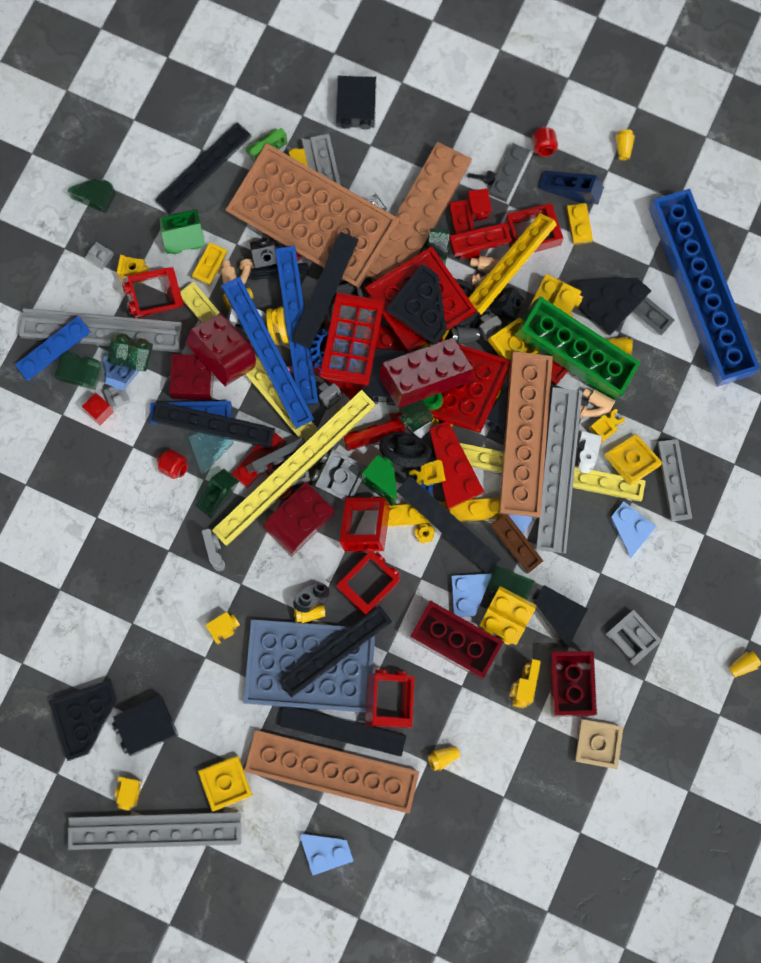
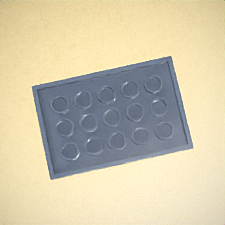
[243,620,375,713]

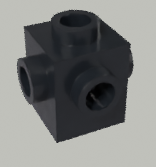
[249,237,279,268]
[490,287,525,320]

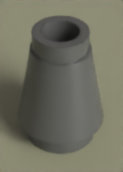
[449,326,480,345]

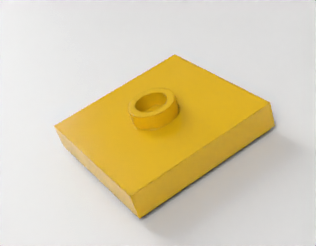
[604,434,662,486]
[198,755,253,812]

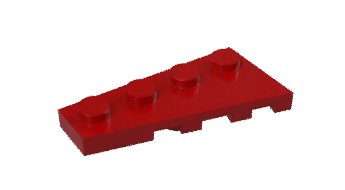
[429,421,485,510]

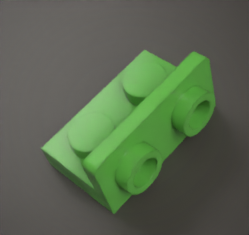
[245,128,287,163]

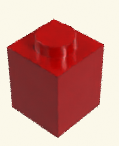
[467,188,492,221]
[81,393,114,426]

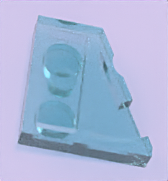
[188,433,234,474]

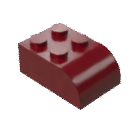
[185,313,256,387]
[263,482,335,557]
[549,651,597,717]

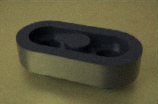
[293,582,329,613]

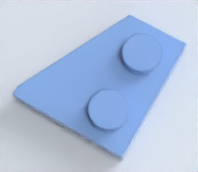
[610,501,656,558]
[451,574,491,617]
[300,834,353,875]

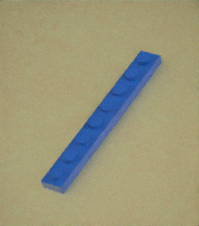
[275,246,319,405]
[221,277,314,430]

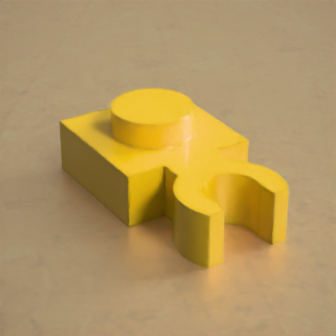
[588,409,625,443]
[409,460,446,486]

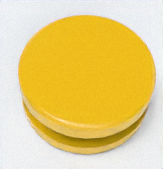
[266,307,289,345]

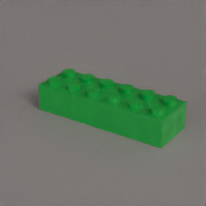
[514,296,641,399]

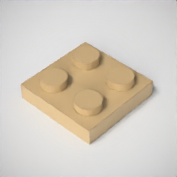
[574,719,623,769]

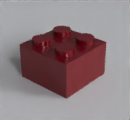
[170,354,214,400]

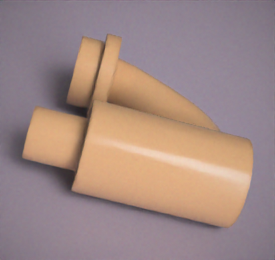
[470,256,501,289]
[221,259,254,284]
[580,388,616,419]

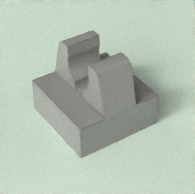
[85,242,114,270]
[480,314,502,342]
[318,382,343,410]
[103,386,131,410]

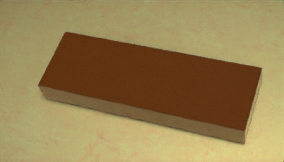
[489,514,543,574]

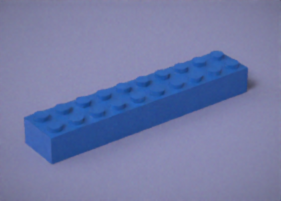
[649,189,760,387]

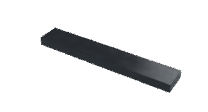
[155,122,251,215]
[292,231,359,349]
[152,401,275,449]
[396,476,501,574]
[279,605,392,698]
[279,707,407,757]

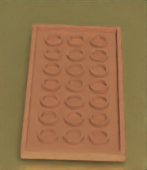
[226,143,400,288]

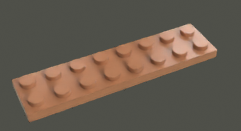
[366,142,472,282]
[498,351,553,518]
[244,730,419,814]

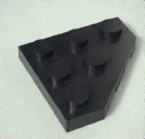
[386,264,447,345]
[575,277,652,336]
[49,680,117,761]

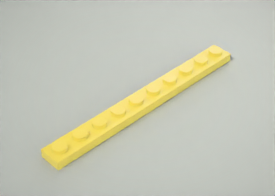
[180,282,319,442]
[212,390,376,546]
[460,443,645,502]

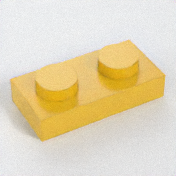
[566,203,593,245]
[192,242,228,286]

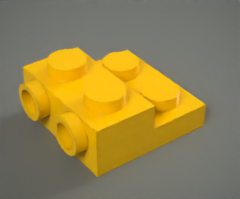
[528,273,583,317]
[488,317,540,370]
[479,586,537,645]
[509,659,541,708]

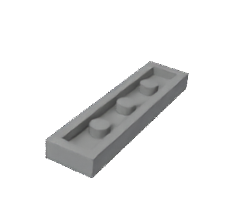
[657,439,692,522]

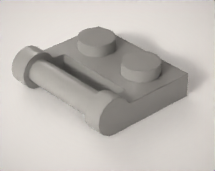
[202,529,225,572]
[605,610,662,666]

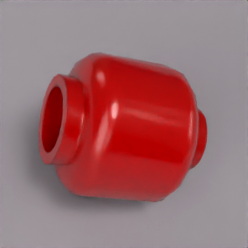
[531,127,558,157]
[157,449,188,479]

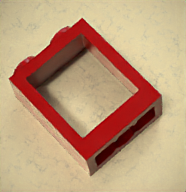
[504,203,564,253]
[122,267,184,319]
[339,496,390,551]
[336,551,401,616]
[365,670,415,728]

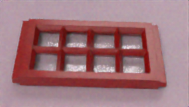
[320,293,384,386]

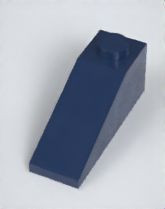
[538,171,604,204]

